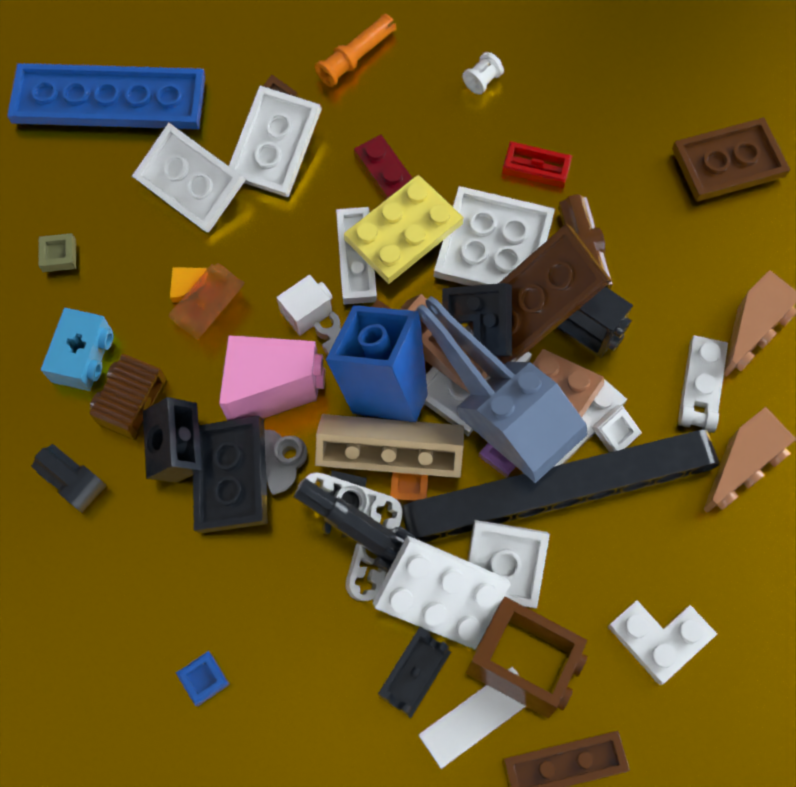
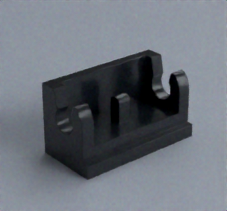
[378,626,451,718]

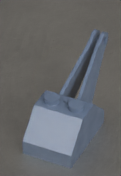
[416,296,588,483]

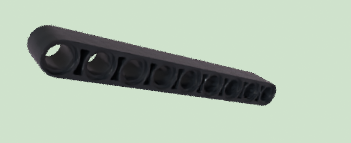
[402,430,720,543]

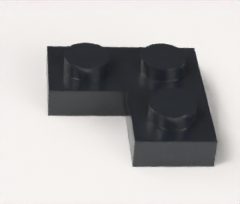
[442,283,512,357]

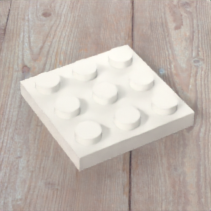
[434,186,555,286]

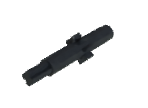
[293,478,414,573]

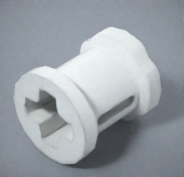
[462,52,504,94]

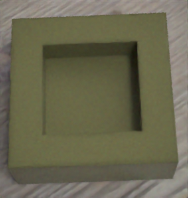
[39,233,76,272]

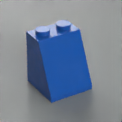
[326,305,428,423]

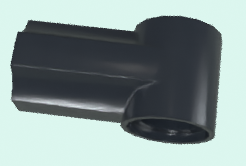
[31,444,107,513]

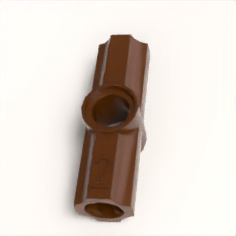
[558,194,613,290]

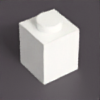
[276,275,333,336]

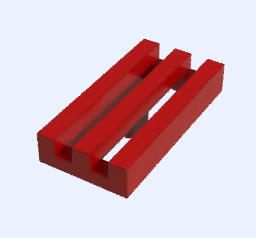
[502,141,572,188]

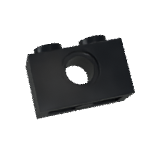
[143,397,202,483]

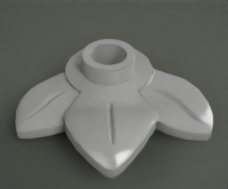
[265,430,308,495]

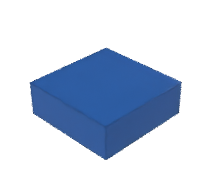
[176,651,230,707]

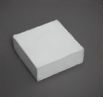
[592,405,642,452]

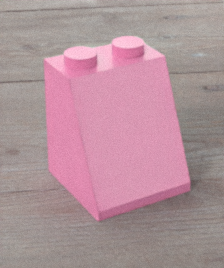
[219,336,326,421]

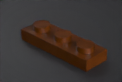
[503,731,630,787]

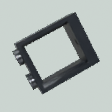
[557,287,633,358]

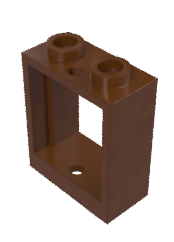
[466,596,588,719]

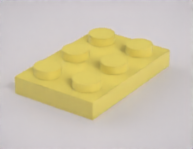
[344,175,464,284]

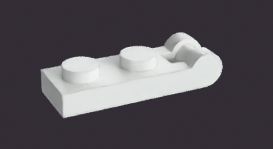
[678,335,728,433]

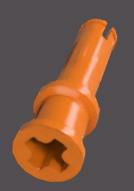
[315,14,396,87]

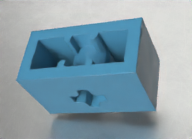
[41,307,113,391]

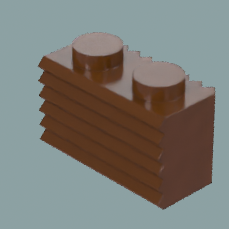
[90,354,166,439]

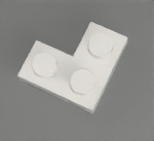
[607,600,717,685]

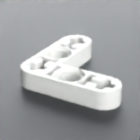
[298,473,403,601]

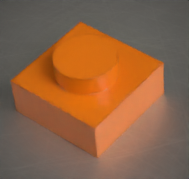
[390,472,428,504]

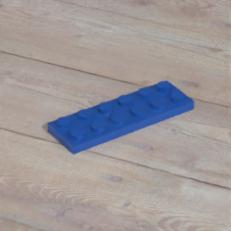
[7,63,205,129]

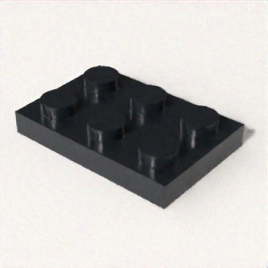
[193,416,268,533]

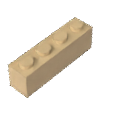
[315,414,464,478]

